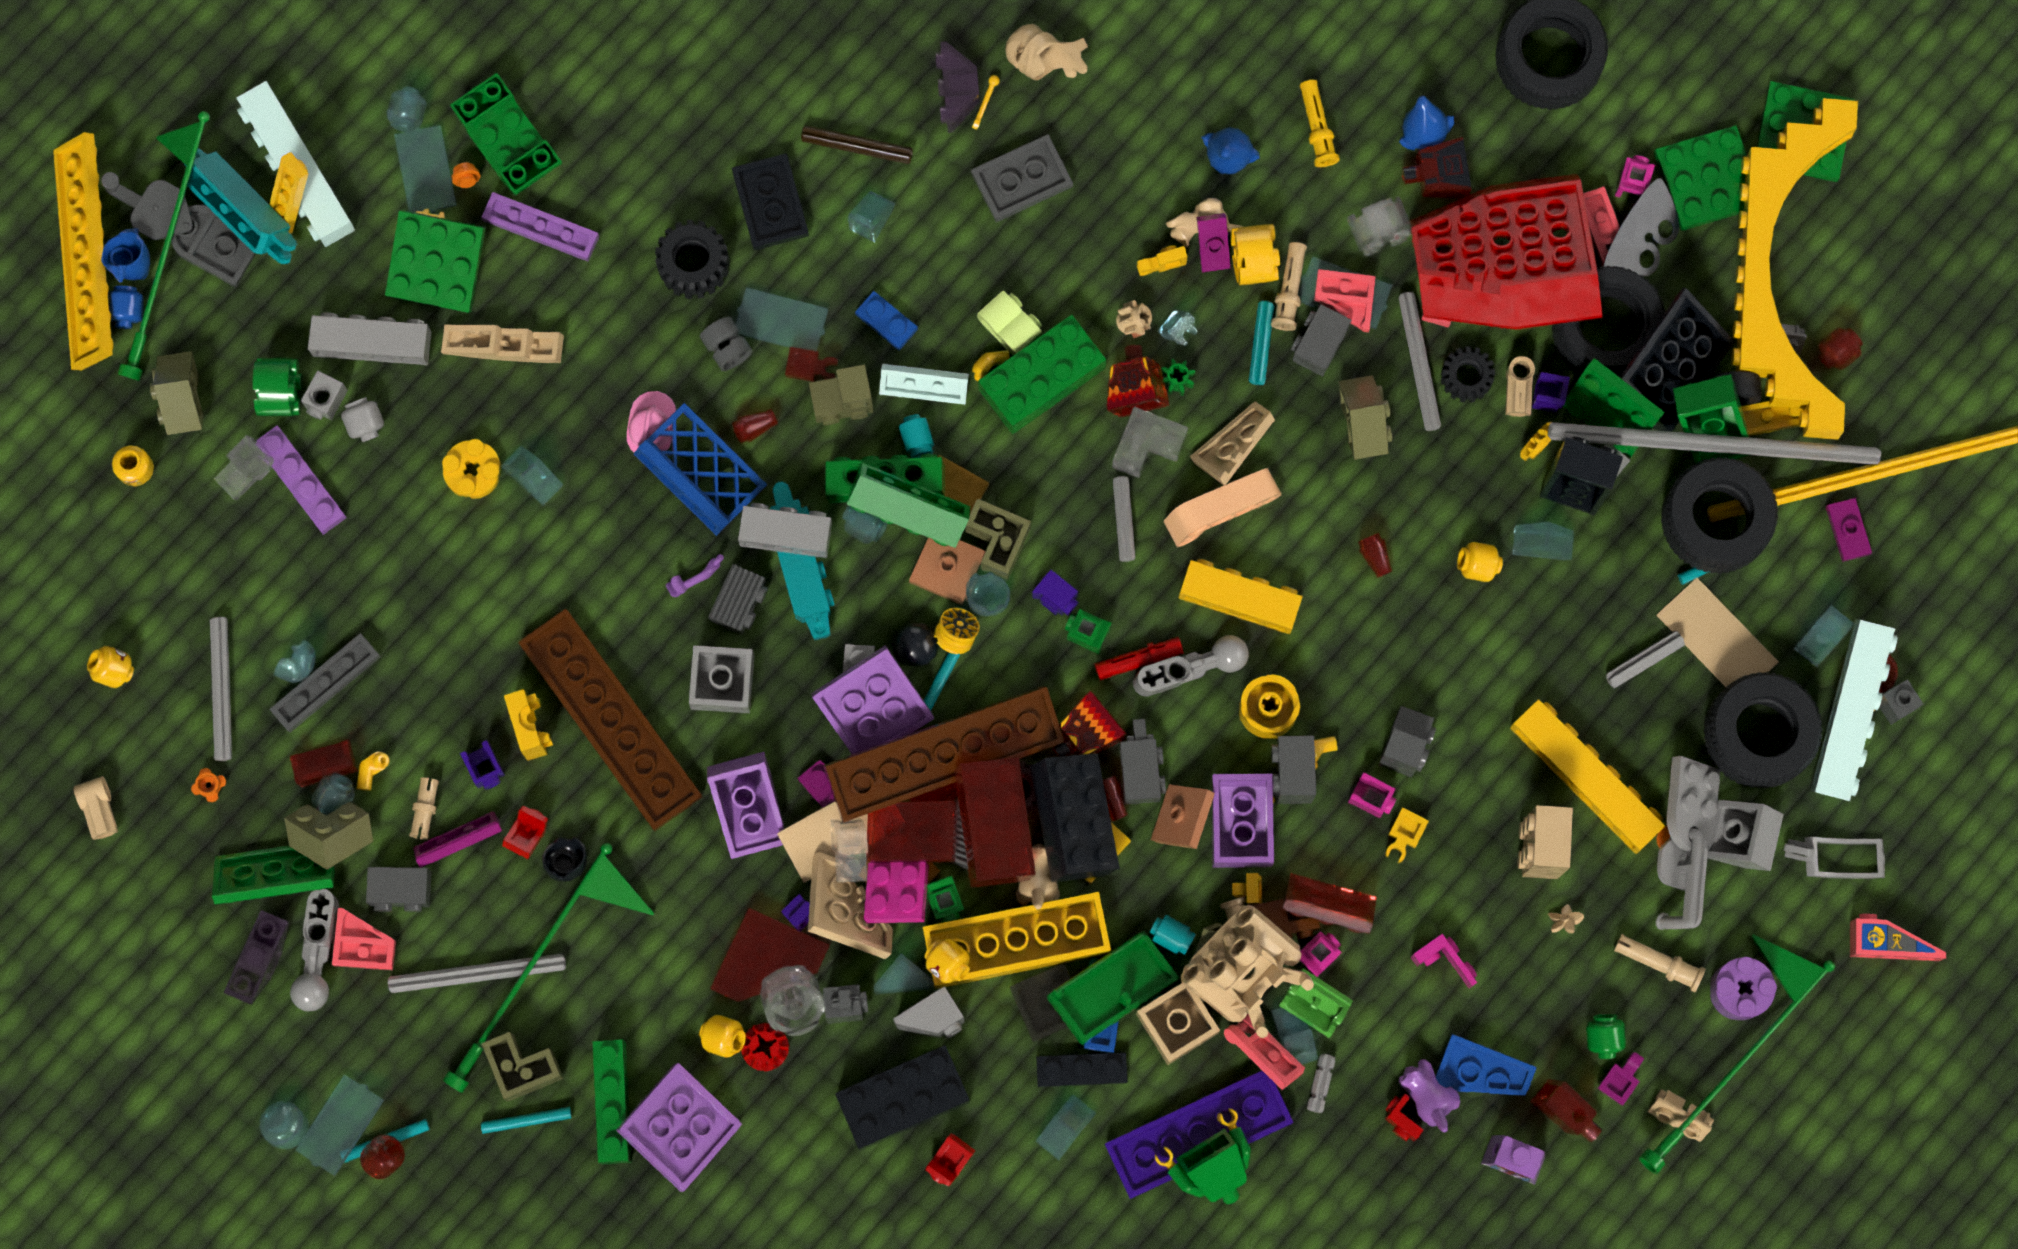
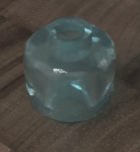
[386,87,427,132]
[842,506,887,544]
[311,773,356,815]

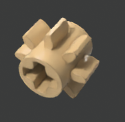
[1116,300,1152,338]

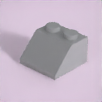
[1707,800,1784,871]
[893,987,964,1039]

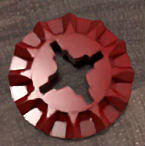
[741,1023,789,1071]

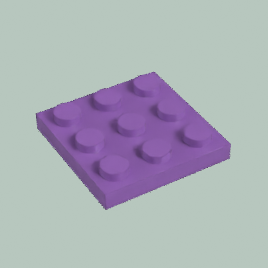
[811,645,935,754]
[616,1063,742,1192]

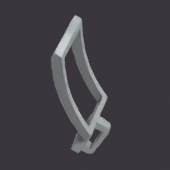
[1784,837,1885,879]

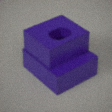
[781,894,810,933]

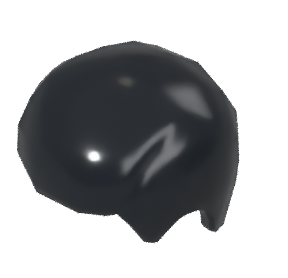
[892,622,939,666]
[542,836,587,882]

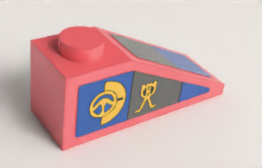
[1850,914,1946,961]

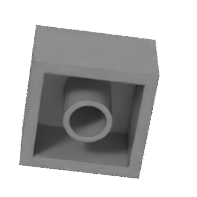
[689,646,755,713]

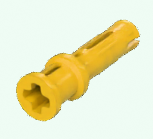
[1299,80,1340,168]

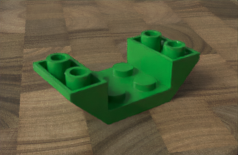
[450,73,563,196]

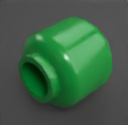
[1586,1014,1626,1059]

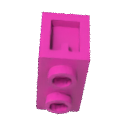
[1410,934,1477,989]

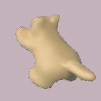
[1166,198,1243,248]
[1016,844,1060,910]

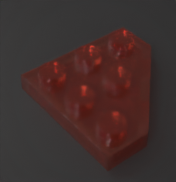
[710,908,830,1002]

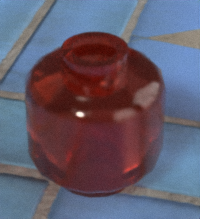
[1818,327,1863,370]
[360,1135,405,1179]

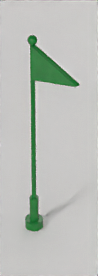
[117,111,210,381]
[442,843,654,1093]
[1639,934,1835,1174]

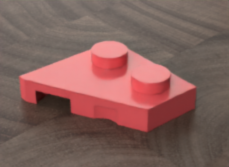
[1314,269,1376,333]
[332,908,396,971]

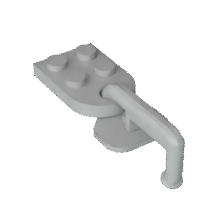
[1655,756,1720,930]

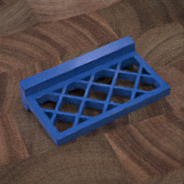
[634,403,767,536]

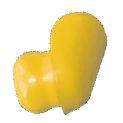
[972,350,1010,381]
[1314,736,1338,770]
[356,752,390,791]

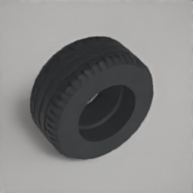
[1661,457,1778,573]
[1704,672,1823,788]

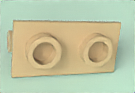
[1648,1089,1714,1142]

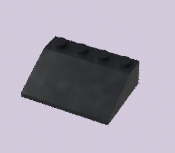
[1620,287,1735,432]

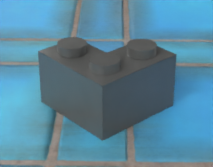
[1378,706,1436,777]
[1271,736,1316,804]

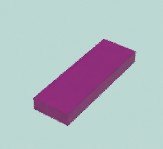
[413,811,502,868]

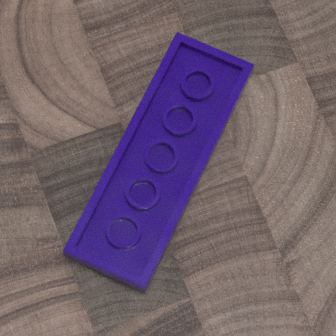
[1104,1071,1294,1199]

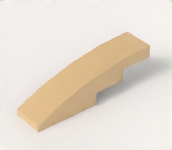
[441,325,564,363]

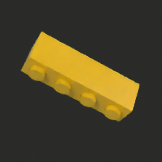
[1179,559,1303,635]

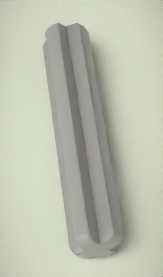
[1113,476,1135,562]
[1605,631,1685,688]

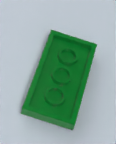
[212,846,334,905]

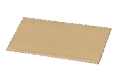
[1656,578,1779,687]
[777,801,907,883]

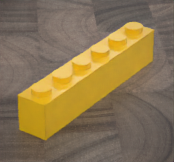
[1510,699,1665,854]

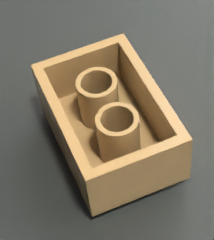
[1517,805,1573,879]

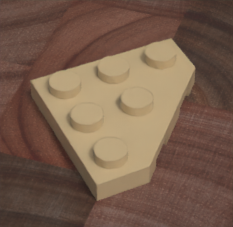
[808,852,893,959]

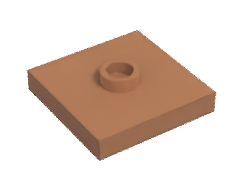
[909,537,986,606]
[1151,784,1215,849]

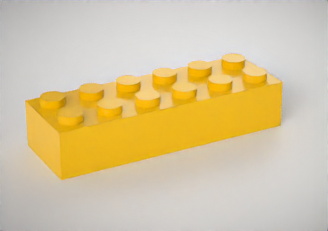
[923,892,1111,989]

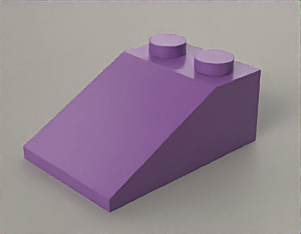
[707,752,785,859]
[1212,774,1274,868]

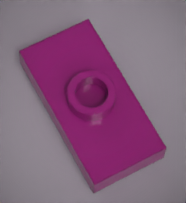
[1196,213,1231,272]
[1825,498,1872,562]

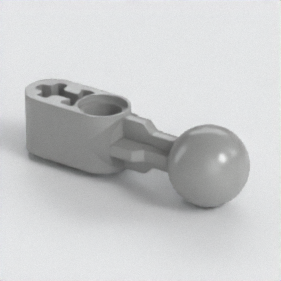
[1133,635,1249,696]
[290,889,339,1012]

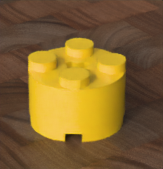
[1231,224,1280,285]
[1239,674,1300,739]

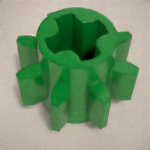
[1160,359,1195,396]

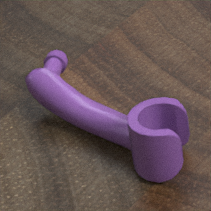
[666,554,724,597]

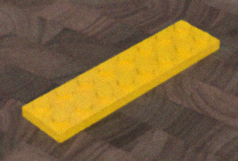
[53,132,113,371]

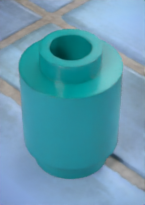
[899,414,934,458]
[1149,915,1196,955]

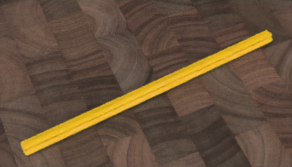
[1707,426,2018,523]

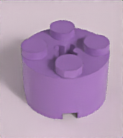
[1710,957,1777,1020]

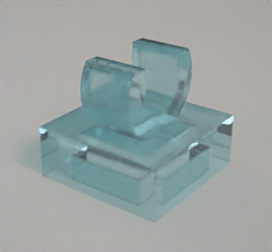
[1158,310,1197,346]

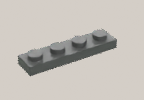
[269,633,381,733]

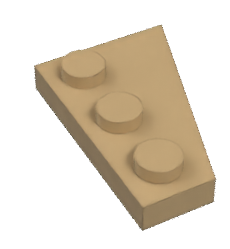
[1190,402,1275,486]

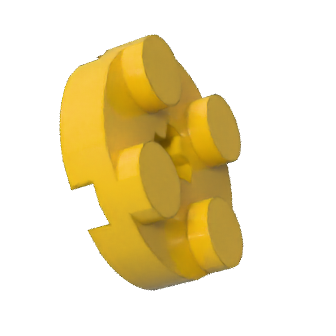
[442,439,502,499]

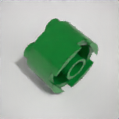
[253,358,303,416]

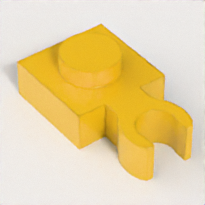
[1137,245,1188,276]
[1385,807,1429,863]

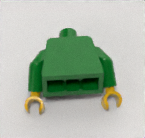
[1155,1108,1251,1204]

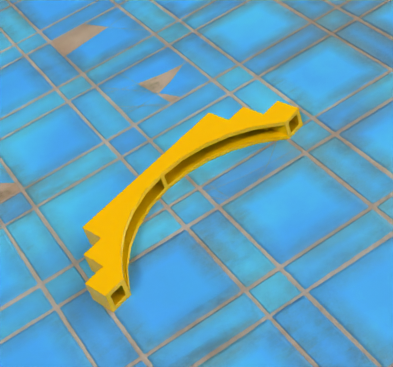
[1731,98,1858,440]

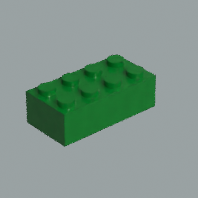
[978,315,1106,435]

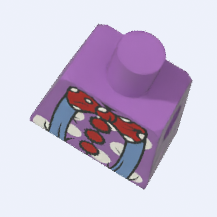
[1481,1135,1546,1185]

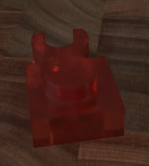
[785,347,838,382]

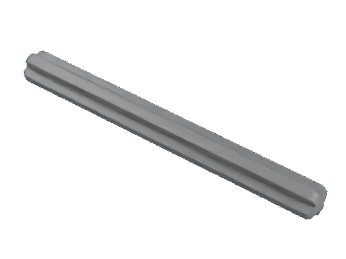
[388,954,566,993]

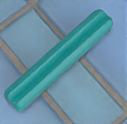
[1249,301,1274,385]

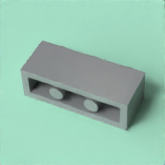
[738,503,832,558]

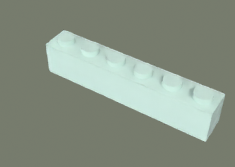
[236,81,355,247]
[1810,619,1897,801]

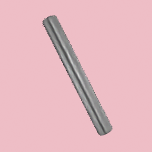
[1399,292,1441,431]
[210,617,232,761]

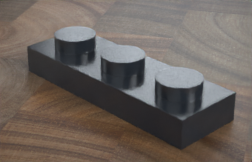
[1036,1053,1128,1087]

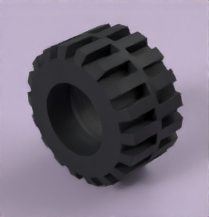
[655,220,730,299]

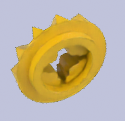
[1520,422,1552,461]

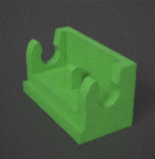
[1279,968,1353,1038]

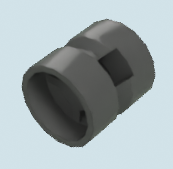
[699,317,753,371]

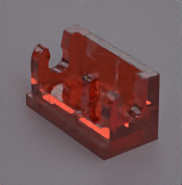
[290,739,358,787]

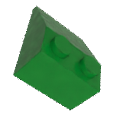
[1673,374,1750,464]

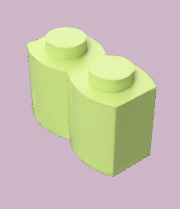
[977,291,1042,356]

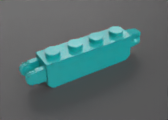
[184,148,297,265]
[770,482,834,640]

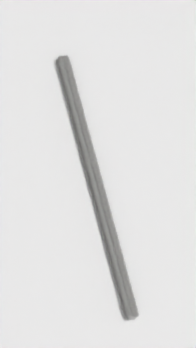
[1548,423,1881,465]

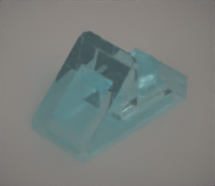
[1794,605,1854,667]
[1271,1007,1318,1065]

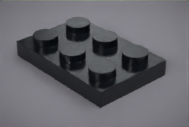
[731,153,809,251]

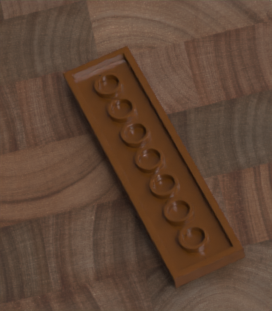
[518,609,703,832]
[823,686,1064,822]

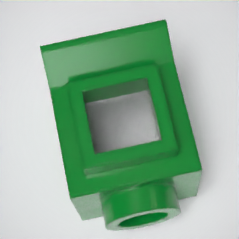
[1065,609,1112,654]
[927,876,964,923]

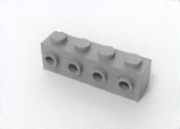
[308,312,432,365]

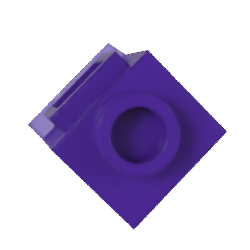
[1532,372,1570,413]
[1032,570,1079,616]
[460,740,505,790]

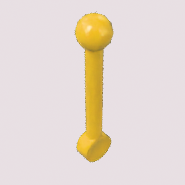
[971,75,1000,130]

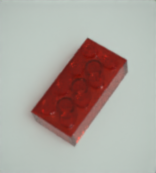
[954,757,1036,887]

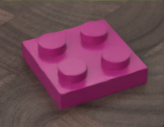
[864,862,929,923]

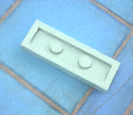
[879,364,969,404]

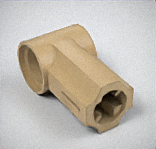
[1505,356,1535,417]
[73,776,118,840]

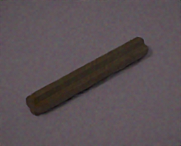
[801,125,913,164]

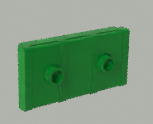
[1047,931,1179,1045]

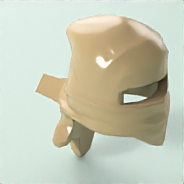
[1005,24,1088,81]

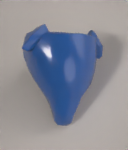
[1399,96,1454,150]
[1202,127,1260,174]
[101,228,150,283]

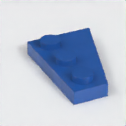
[1435,1034,1537,1096]

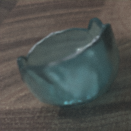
[966,572,1010,616]
[274,640,316,683]
[259,1101,308,1150]

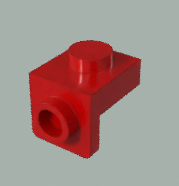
[502,806,548,859]
[1385,1094,1423,1142]
[925,1133,976,1187]

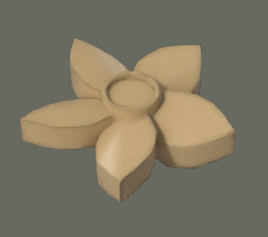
[1548,904,1584,933]

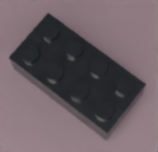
[1539,436,1623,516]
[1030,753,1120,882]
[835,1045,970,1151]

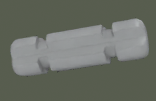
[1307,1054,1335,1113]

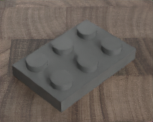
[971,134,1073,223]

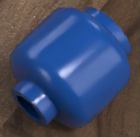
[108,286,144,329]

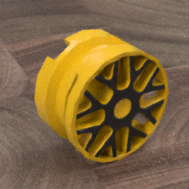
[934,608,980,654]

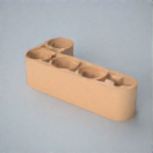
[1163,468,1282,547]

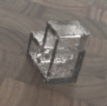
[1112,407,1189,478]

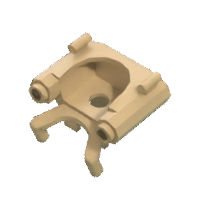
[1181,905,1314,1038]

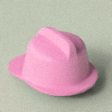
[627,391,676,452]

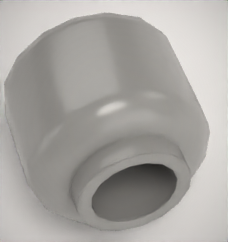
[341,397,384,442]

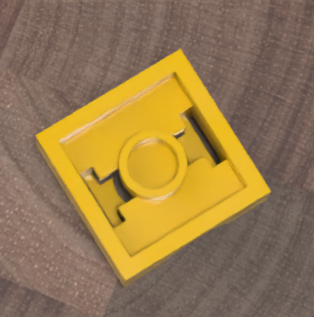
[504,689,553,761]

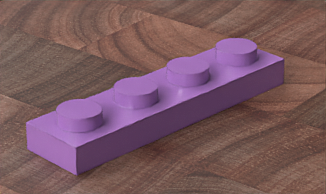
[481,192,599,262]
[254,425,347,535]

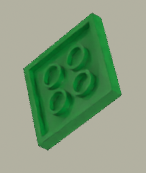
[1756,81,1855,182]
[1653,125,1747,231]
[385,210,486,313]
[1564,358,1664,458]

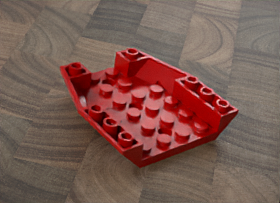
[1409,174,1602,330]

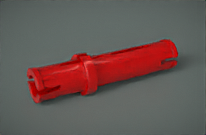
[1094,636,1184,681]

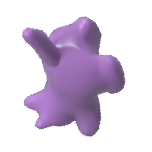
[1399,1059,1460,1132]

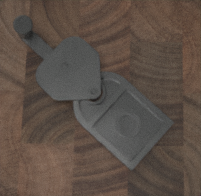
[101,172,256,288]

